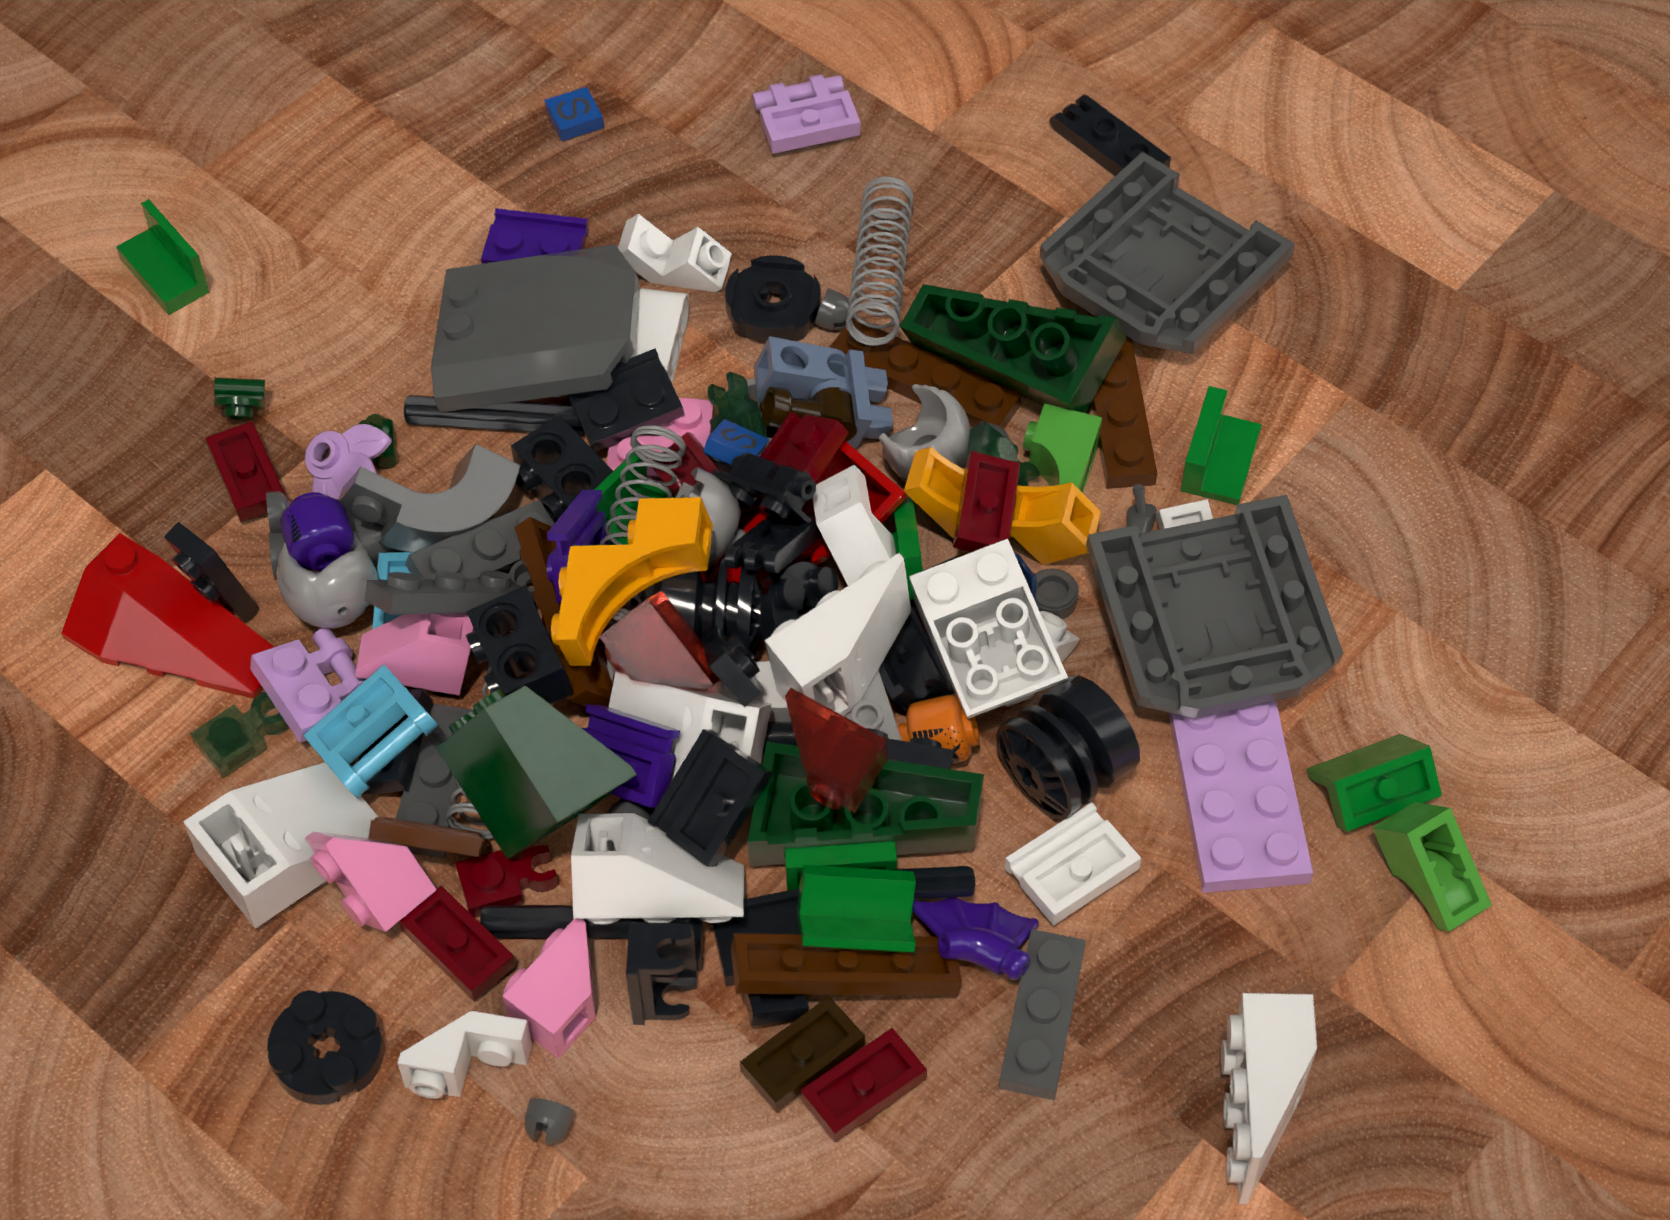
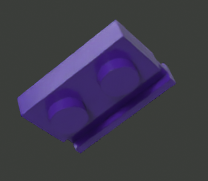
[481,208,589,264]
[547,490,609,603]
[582,704,681,808]

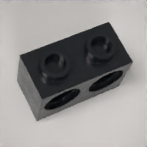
[511,415,613,523]
[465,585,574,705]

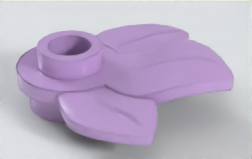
[305,424,392,499]

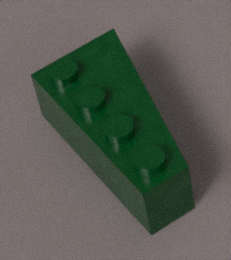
[900,284,1126,413]
[747,741,984,867]

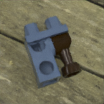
[754,336,893,449]

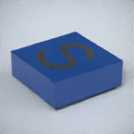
[544,87,604,141]
[703,419,770,466]

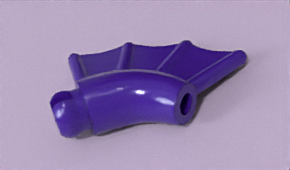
[912,897,1039,980]

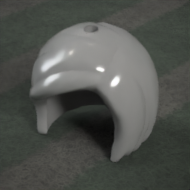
[879,384,971,482]
[276,532,378,629]

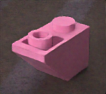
[355,613,473,695]
[304,832,437,932]
[502,919,596,1059]

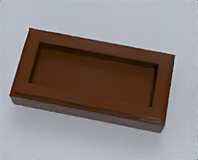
[368,816,486,857]

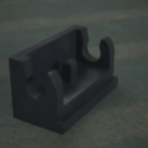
[878,607,955,712]
[626,922,698,1025]

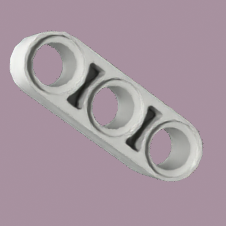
[631,288,689,384]

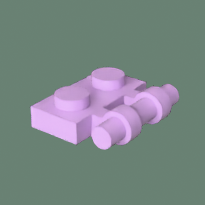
[752,74,861,154]
[250,628,366,743]

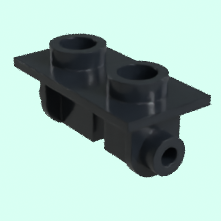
[712,453,816,524]

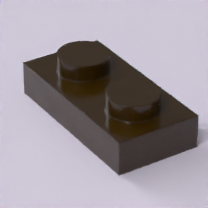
[740,996,865,1112]

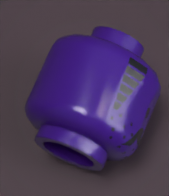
[280,492,354,572]

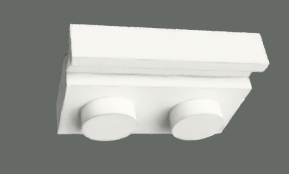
[1005,802,1142,926]

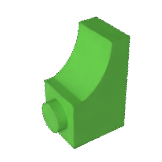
[1023,403,1102,494]
[1372,802,1492,932]

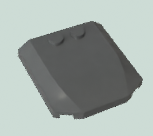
[1040,152,1295,354]
[431,244,640,412]
[1086,495,1343,718]

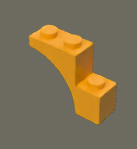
[904,446,1101,565]
[551,497,713,666]

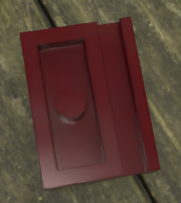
[760,412,849,483]

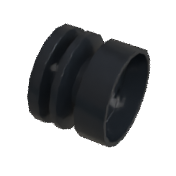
[659,558,764,667]
[996,675,1140,819]

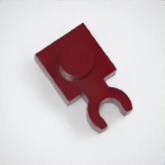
[455,845,559,918]

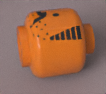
[898,695,980,764]

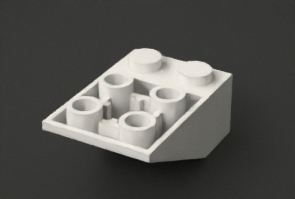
[909,539,1068,719]
[765,553,911,736]
[609,671,772,785]
[183,762,378,929]
[571,813,745,924]
[1221,993,1317,1204]

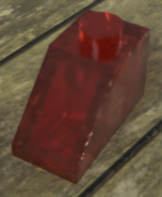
[599,591,721,691]
[785,688,889,812]

